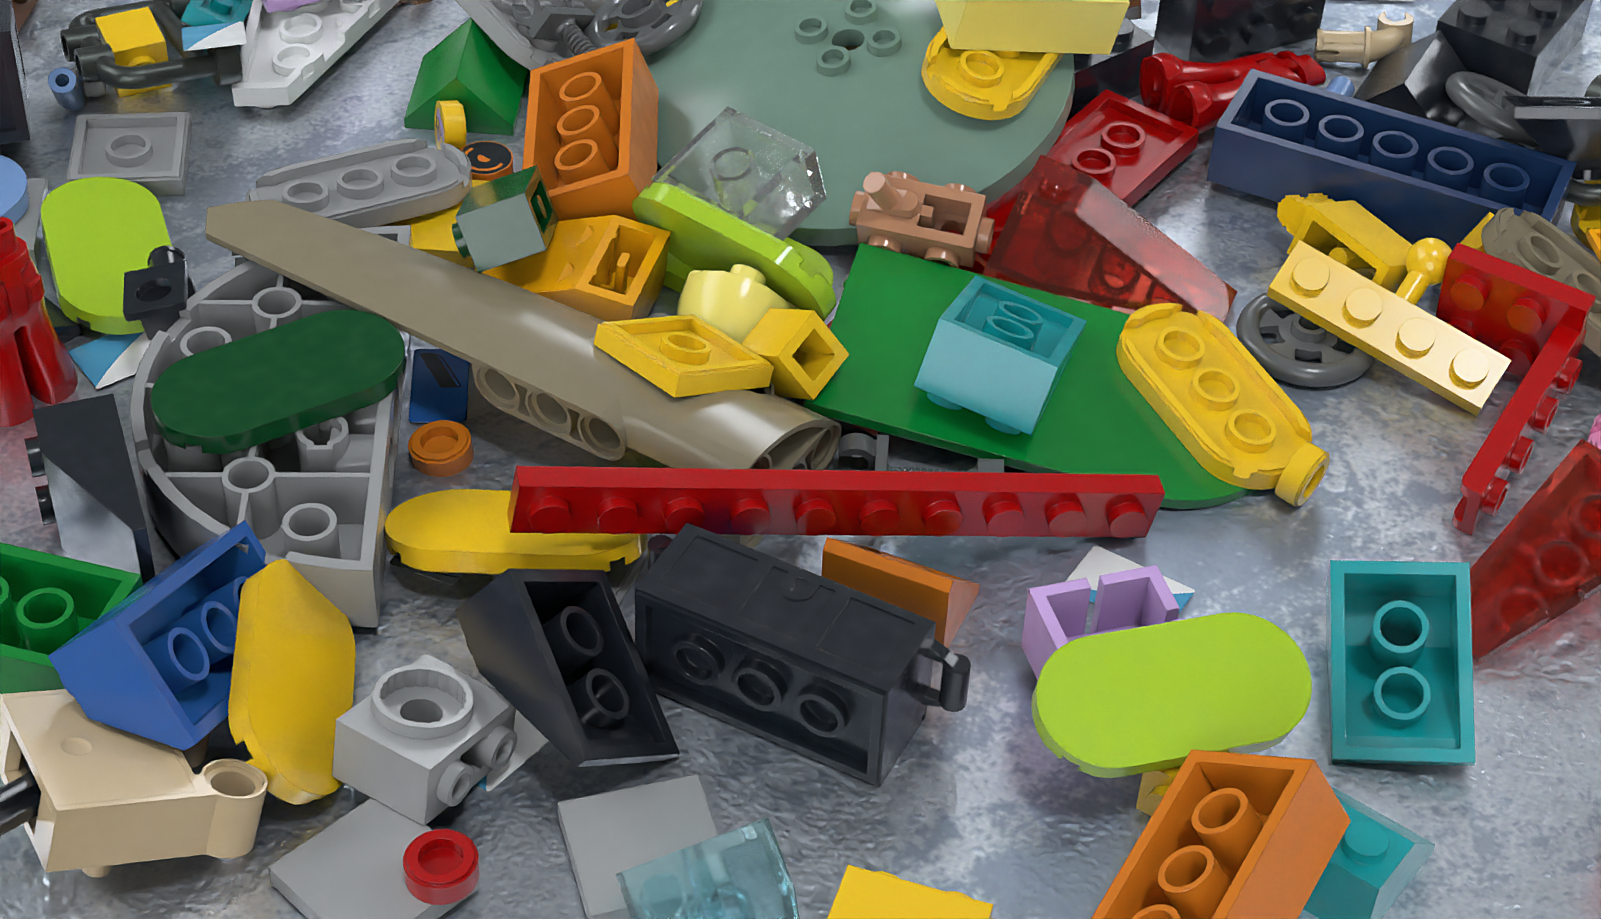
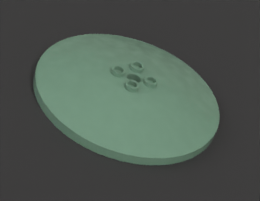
[644,0,1075,246]

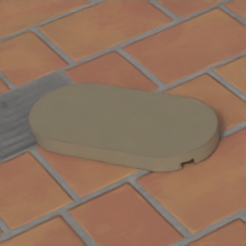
[1481,208,1601,358]

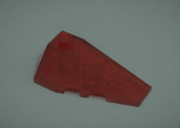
[983,154,1238,323]
[1470,439,1601,664]

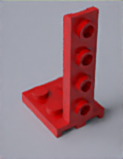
[1435,243,1596,536]

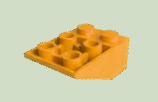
[474,215,671,322]

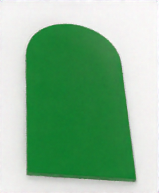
[804,243,1254,509]

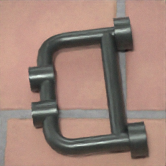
[60,0,242,89]

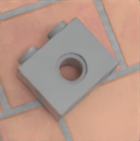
[332,653,517,826]

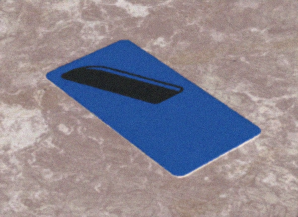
[409,349,470,423]

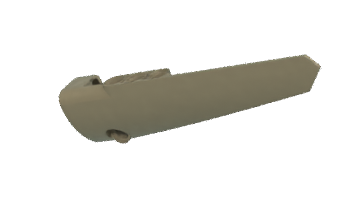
[205,199,842,549]

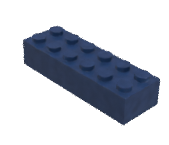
[1206,68,1577,250]

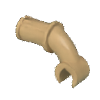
[1314,11,1414,68]

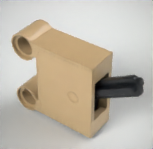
[0,689,268,878]

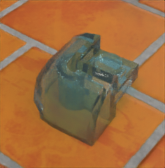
[615,817,800,919]

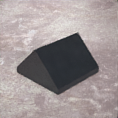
[1352,30,1468,128]

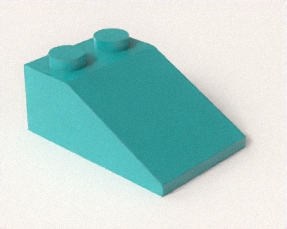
[914,275,1087,435]
[1326,560,1476,766]

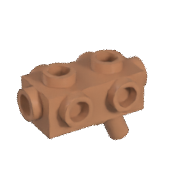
[849,171,995,268]

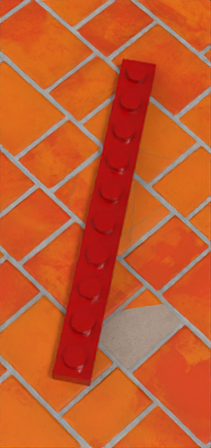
[507,466,1165,538]

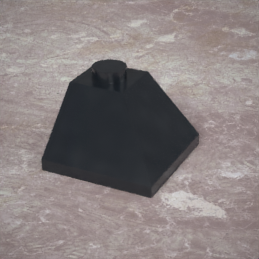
[1502,96,1601,180]

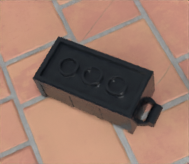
[635,523,971,786]

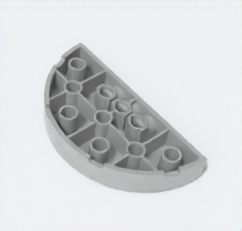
[130,225,413,627]

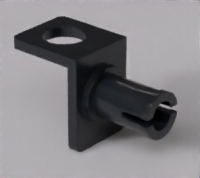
[123,246,197,340]

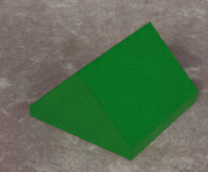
[404,18,530,136]

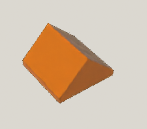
[821,537,980,648]

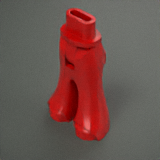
[1139,50,1326,135]
[0,217,78,428]

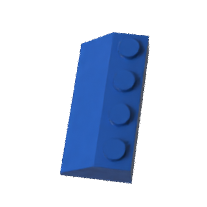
[47,520,266,751]

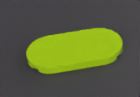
[41,177,172,335]
[632,182,836,322]
[1031,612,1312,778]

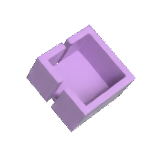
[1021,565,1185,681]

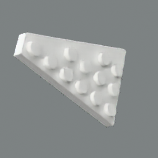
[232,0,400,109]

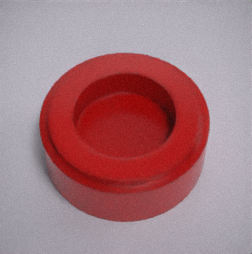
[403,829,480,905]

